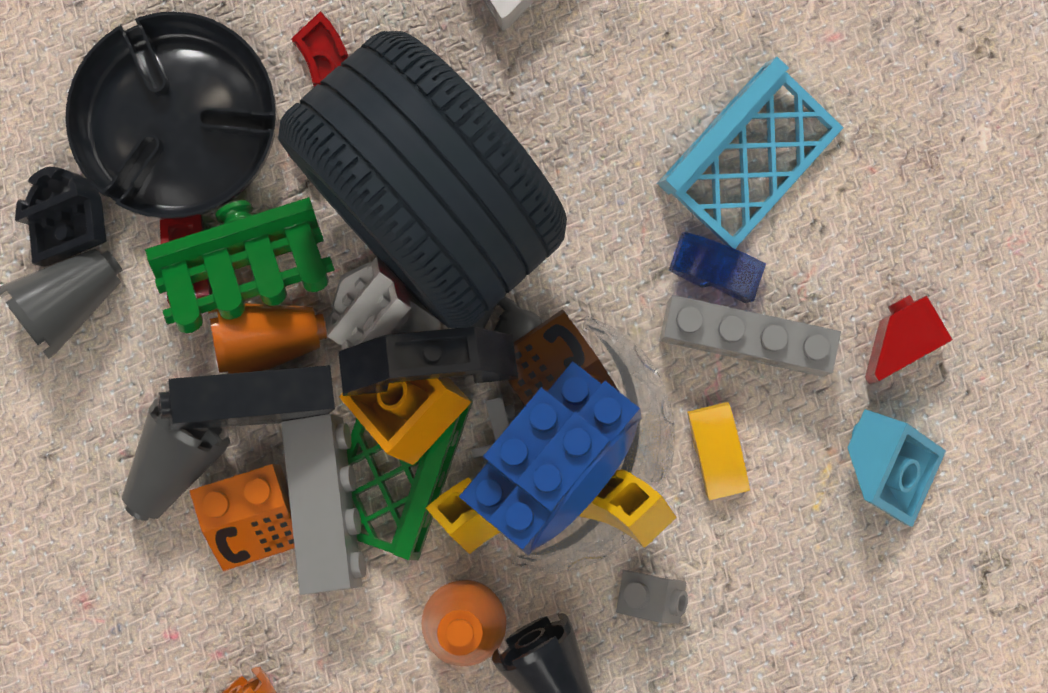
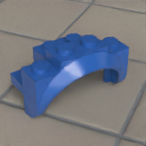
[459,361,642,556]

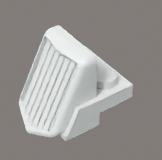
[326,257,440,350]

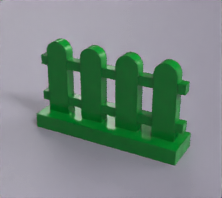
[145,197,335,333]

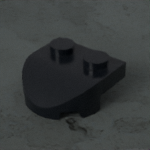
[15,167,107,267]

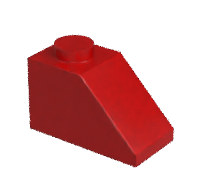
[865,295,953,384]

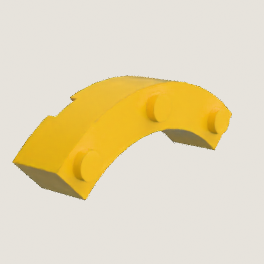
[426,469,677,554]

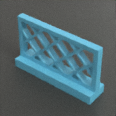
[656,57,844,250]

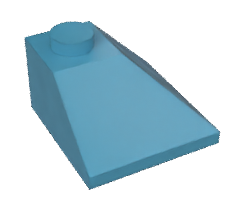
[847,409,946,527]

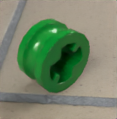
[215,200,253,224]

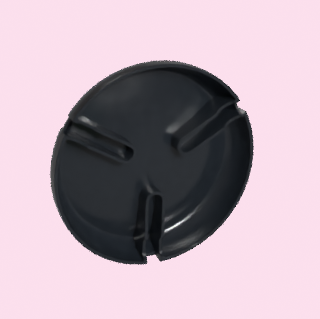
[65,12,277,219]

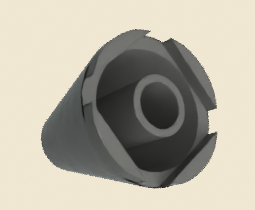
[0,248,123,359]
[122,398,230,521]

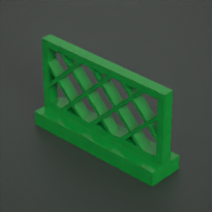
[347,397,473,561]

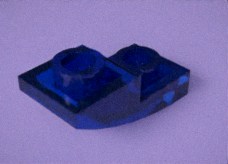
[668,232,766,303]

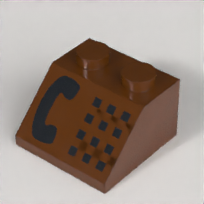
[507,309,619,407]

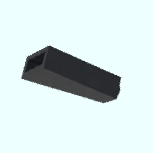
[158,365,335,430]

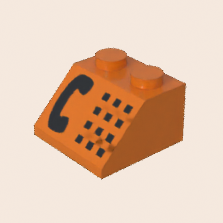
[189,464,295,571]

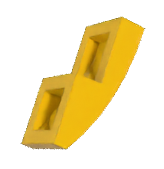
[687,402,750,501]

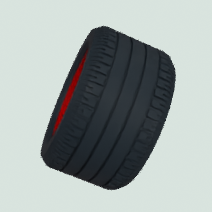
[278,31,567,328]

